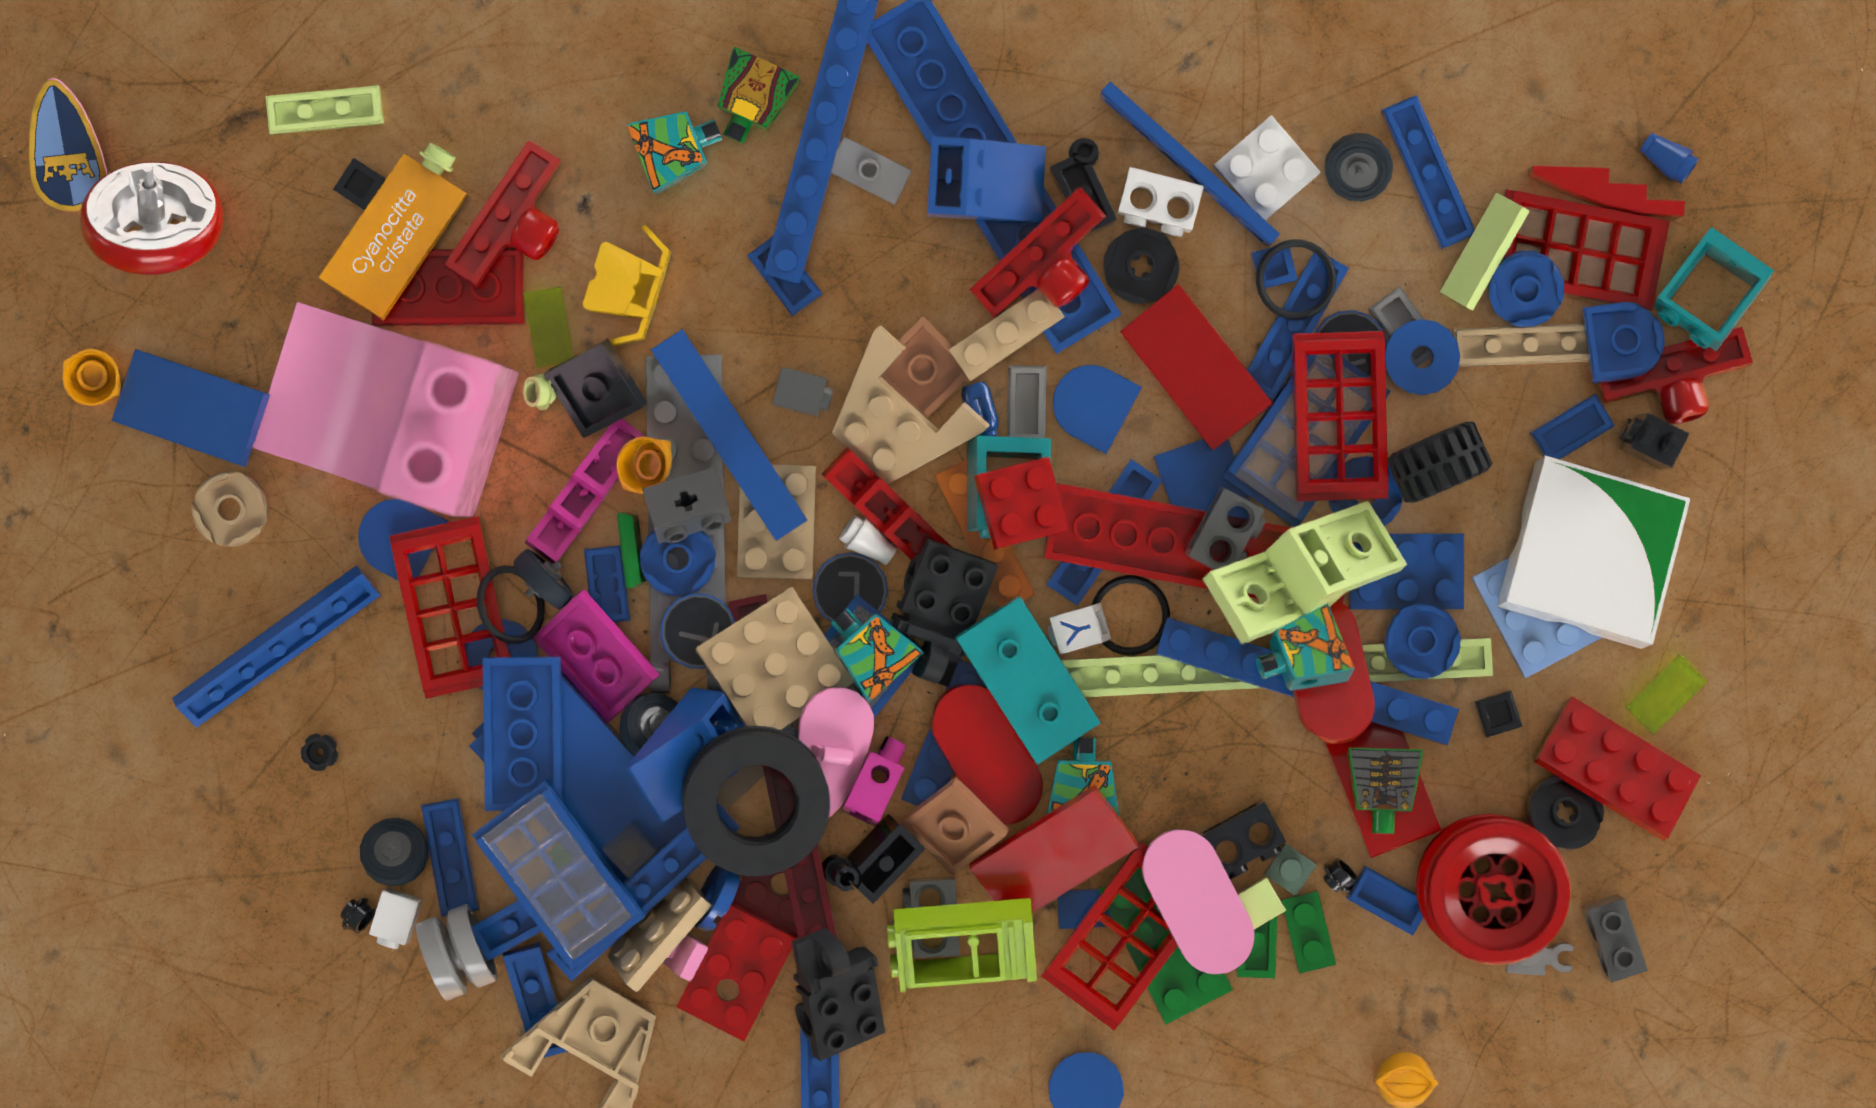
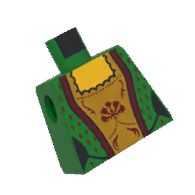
[718,46,801,144]

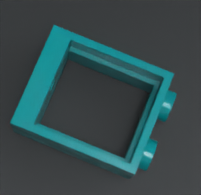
[1654,227,1774,351]
[967,436,1051,539]

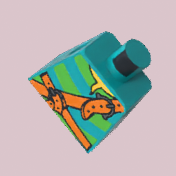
[627,111,723,195]
[1256,603,1355,690]
[831,608,924,702]
[1046,737,1119,816]

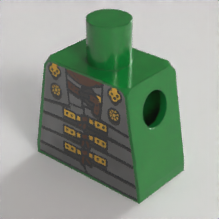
[1347,748,1423,834]

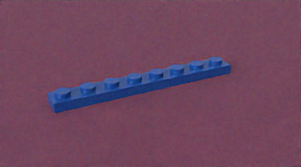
[763,0,879,285]
[1155,617,1459,746]

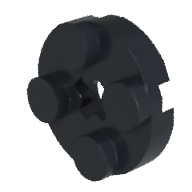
[1103,228,1179,304]
[1526,775,1604,851]

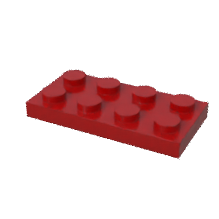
[1534,696,1701,841]

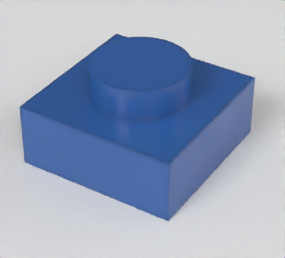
[1251,247,1298,289]

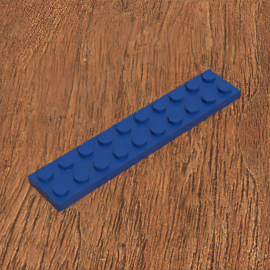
[867,0,1121,354]

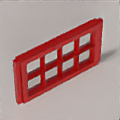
[1292,331,1389,501]
[389,516,511,699]
[1041,841,1177,1031]

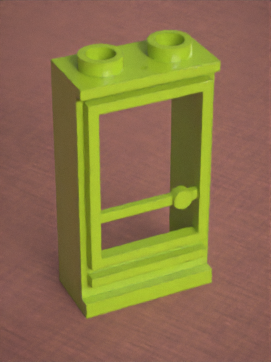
[887,898,1037,992]

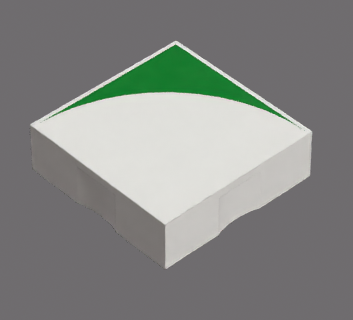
[1497,455,1690,649]

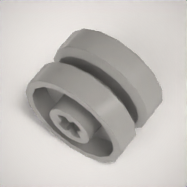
[416,904,498,1001]

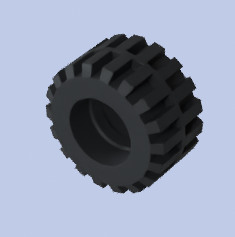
[1386,422,1493,503]

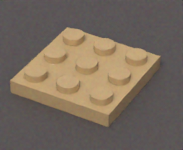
[695,587,854,730]

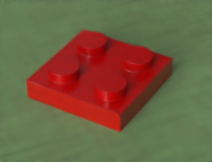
[974,457,1069,550]

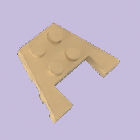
[832,325,990,484]
[500,977,656,1108]

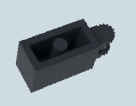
[1618,413,1689,469]

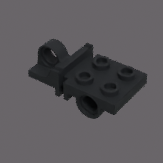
[891,538,998,687]
[792,928,885,1061]

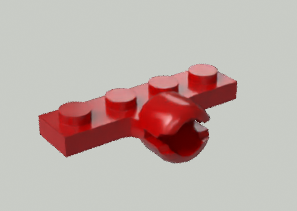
[444,140,561,288]
[969,188,1106,318]
[1598,327,1753,424]

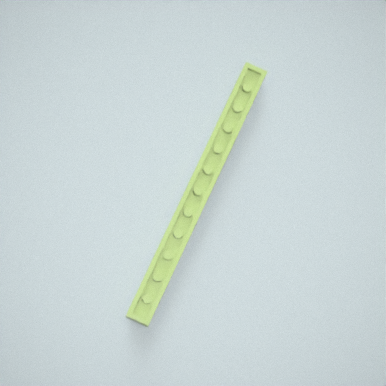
[1061,638,1493,697]

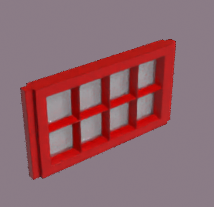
[1503,189,1670,311]

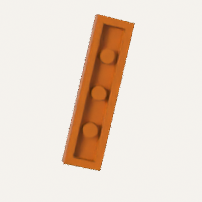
[934,459,1035,608]

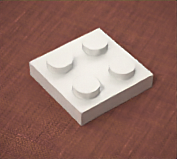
[1213,115,1321,221]

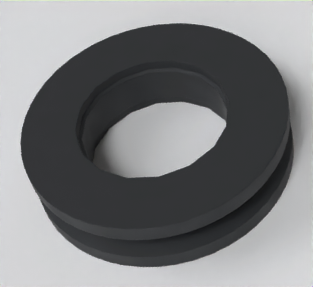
[682,726,830,876]

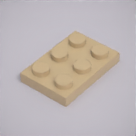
[737,465,816,580]
[607,876,712,992]

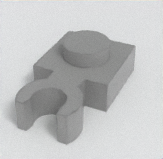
[1505,943,1574,976]

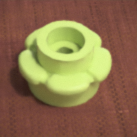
[419,143,456,176]
[523,373,556,410]

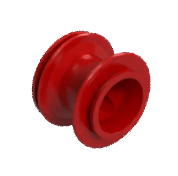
[1416,814,1571,965]

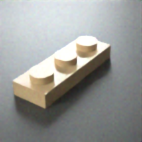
[949,289,1065,382]

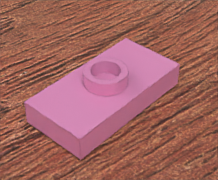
[663,933,708,981]

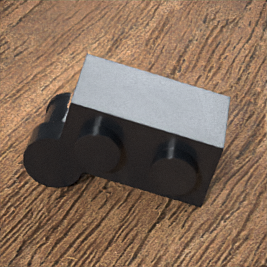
[1049,138,1118,239]
[822,814,926,904]

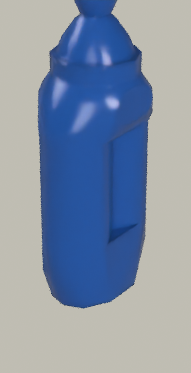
[961,381,999,436]

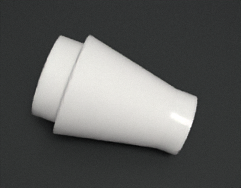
[839,514,898,565]

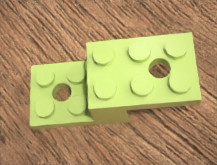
[1203,501,1407,644]

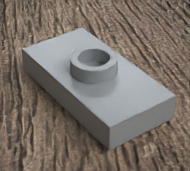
[831,137,912,205]

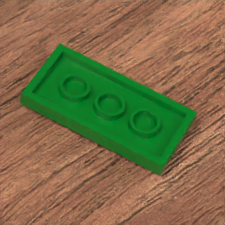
[1096,867,1233,1025]

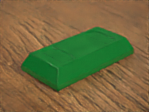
[617,512,646,589]

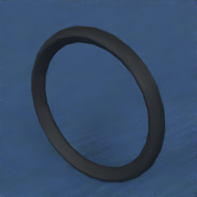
[1256,239,1336,320]
[476,565,545,644]
[1092,575,1170,655]

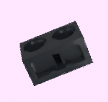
[1199,799,1286,879]

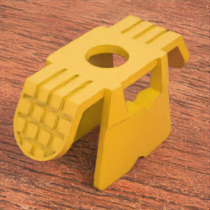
[583,224,672,346]

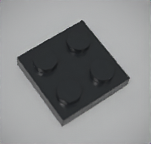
[544,338,647,439]

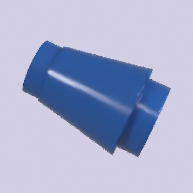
[1640,132,1699,184]

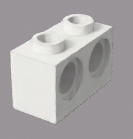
[1117,167,1204,237]

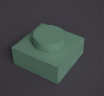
[1264,843,1317,896]

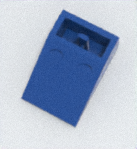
[927,137,1046,223]
[626,687,745,822]

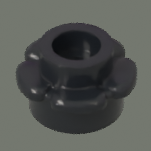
[301,734,338,771]
[1323,858,1358,893]
[340,898,375,934]

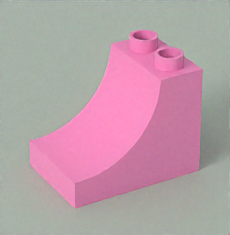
[253,302,520,517]

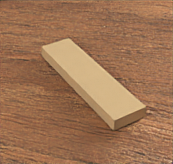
[1453,323,1589,367]

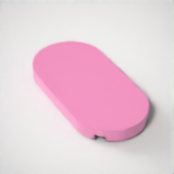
[1142,829,1254,974]

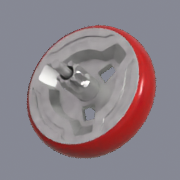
[80,162,224,275]

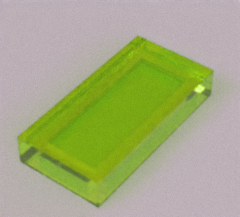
[523,286,574,368]
[1625,654,1708,734]

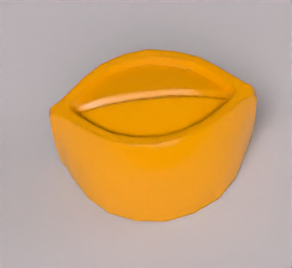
[62,349,121,406]
[616,437,672,494]
[1374,1052,1438,1108]

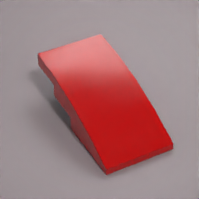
[1324,683,1441,858]

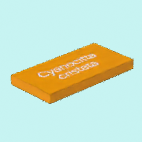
[319,153,468,321]

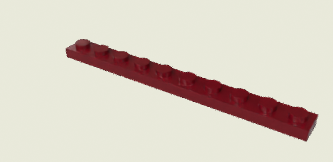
[729,594,837,939]

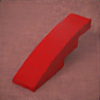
[1528,166,1685,219]
[821,447,952,560]

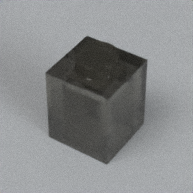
[602,820,660,878]

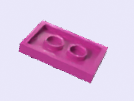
[533,589,660,723]

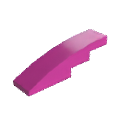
[525,419,647,564]

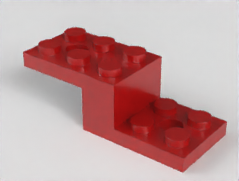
[676,833,826,1042]

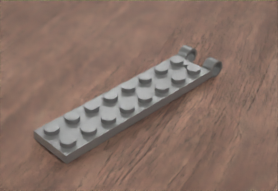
[646,355,726,693]

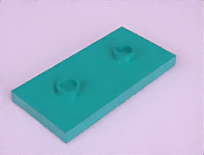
[955,595,1101,765]

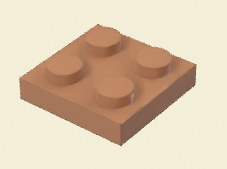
[881,316,968,419]
[901,777,1008,875]

